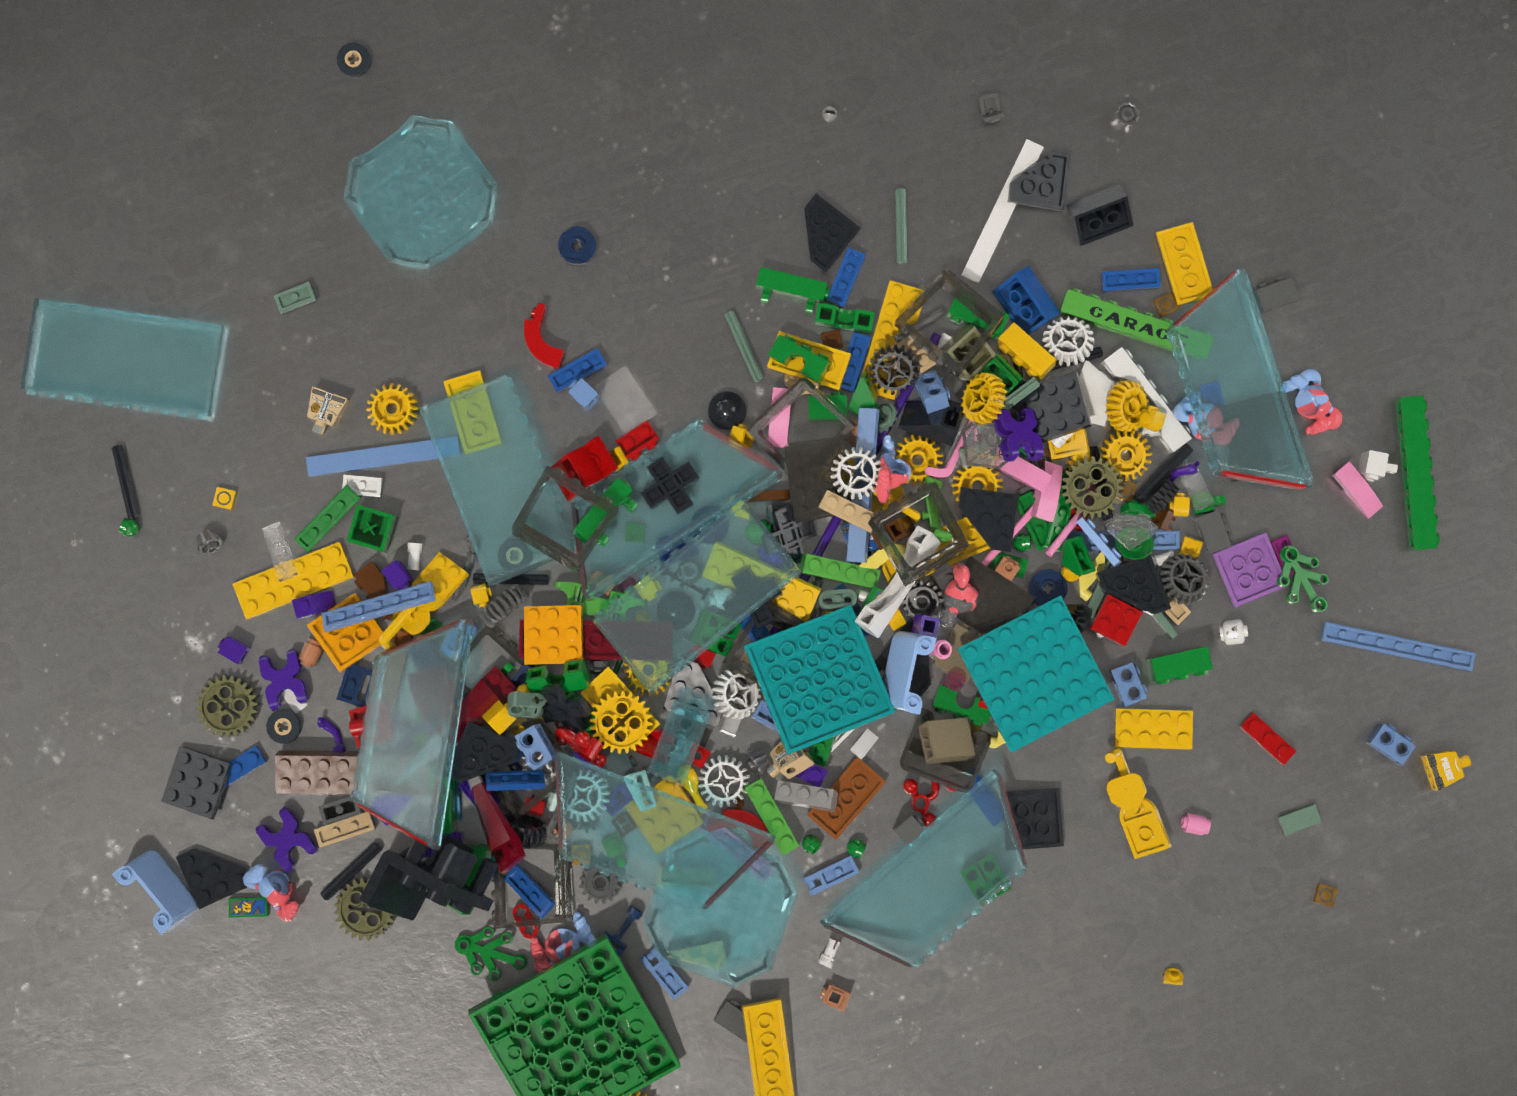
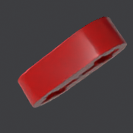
[512,903,539,939]

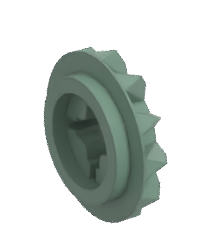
[877,403,898,433]

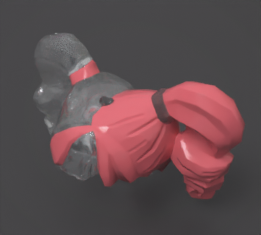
[937,564,979,629]

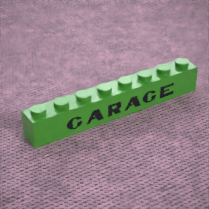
[1059,288,1213,361]

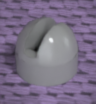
[822,106,837,122]

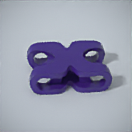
[993,408,1044,462]
[259,648,308,711]
[256,806,318,873]

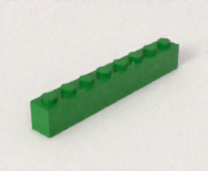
[1396,395,1440,551]

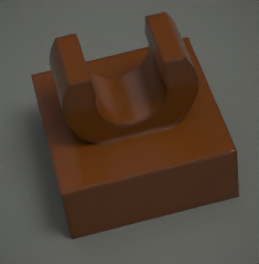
[1150,509,1176,531]

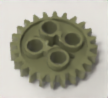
[1061,456,1124,519]
[195,675,259,738]
[334,877,395,941]

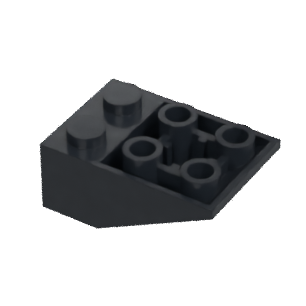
[898,399,964,446]

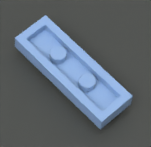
[1077,517,1122,566]

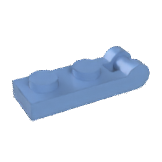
[802,855,859,896]
[639,946,689,1000]

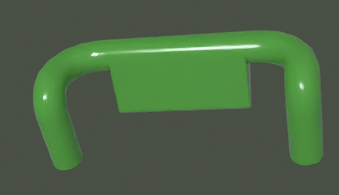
[921,476,953,543]

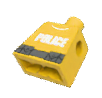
[1420,751,1471,791]

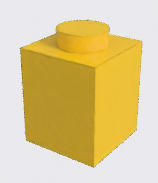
[482,700,516,735]

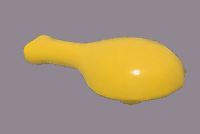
[677,764,708,814]

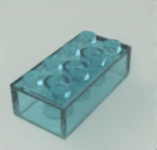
[647,699,711,787]

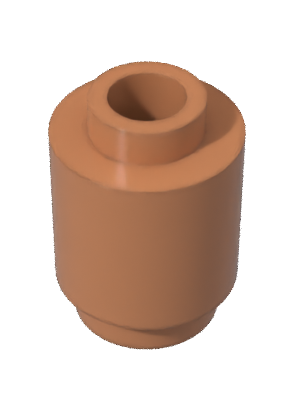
[298,638,323,668]

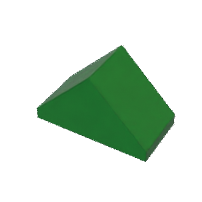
[1062,535,1096,577]

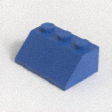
[992,266,1060,335]

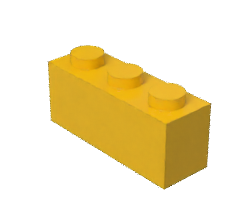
[998,322,1056,381]

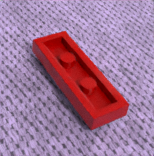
[1239,712,1296,765]

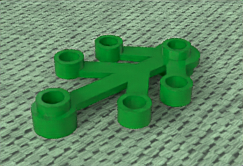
[1276,545,1329,613]
[454,926,528,981]

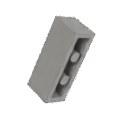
[774,780,838,812]

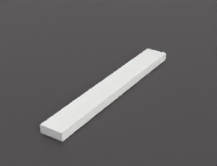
[961,139,1044,284]

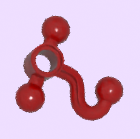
[555,727,607,768]
[903,770,961,828]

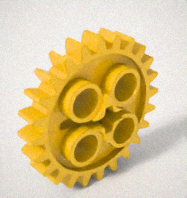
[590,691,653,754]

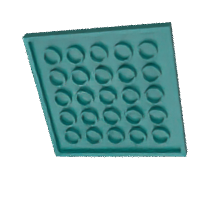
[957,596,1115,753]
[744,605,895,755]

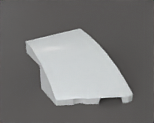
[1079,360,1116,427]

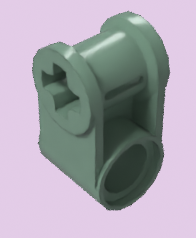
[508,691,546,719]

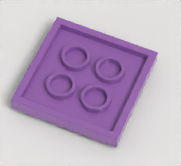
[1212,533,1285,607]

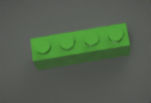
[798,554,881,589]
[744,778,799,855]

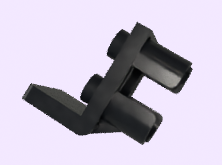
[360,826,499,920]

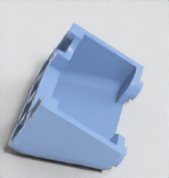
[883,631,936,715]
[112,850,197,935]

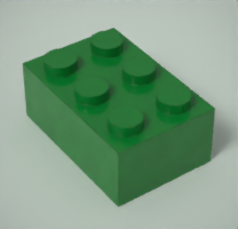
[1145,646,1213,685]

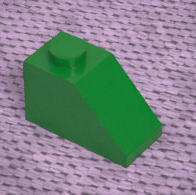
[847,371,879,415]

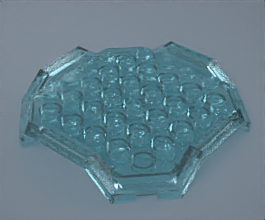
[343,115,497,268]
[643,831,797,988]

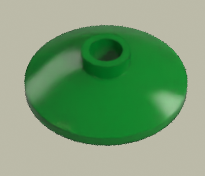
[1115,528,1154,560]

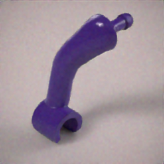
[1166,461,1200,482]
[317,717,346,752]

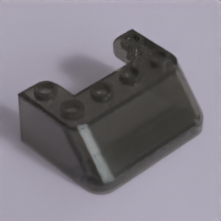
[900,708,991,792]

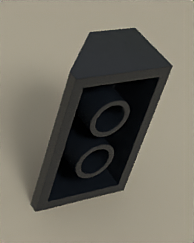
[1066,184,1134,246]

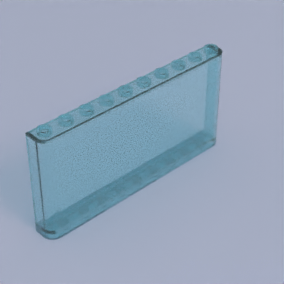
[20,298,226,420]
[420,374,577,587]
[593,499,803,695]

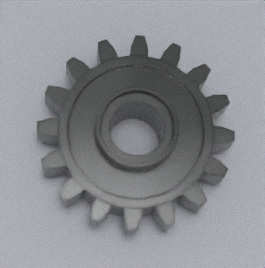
[902,578,943,617]
[579,861,622,904]

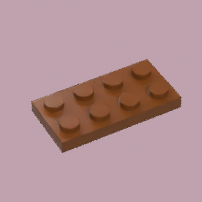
[807,756,886,840]

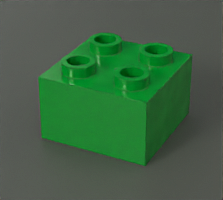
[346,505,397,553]

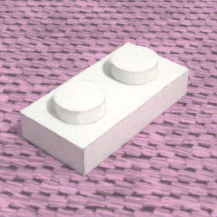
[342,475,383,498]

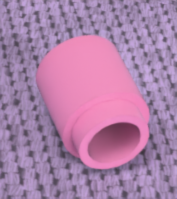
[928,640,952,660]
[1181,813,1211,835]

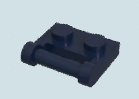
[336,664,382,707]

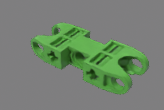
[553,582,646,621]

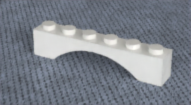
[1102,347,1192,454]
[855,526,941,638]

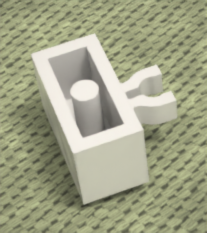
[1358,450,1398,482]

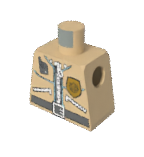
[307,387,350,435]
[766,741,815,779]

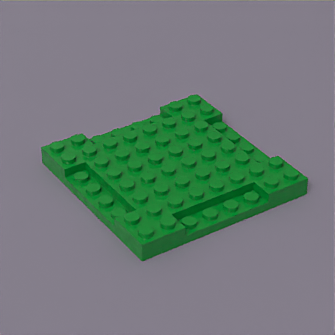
[468,934,681,1096]

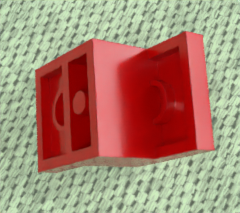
[549,436,618,501]
[1090,594,1143,647]

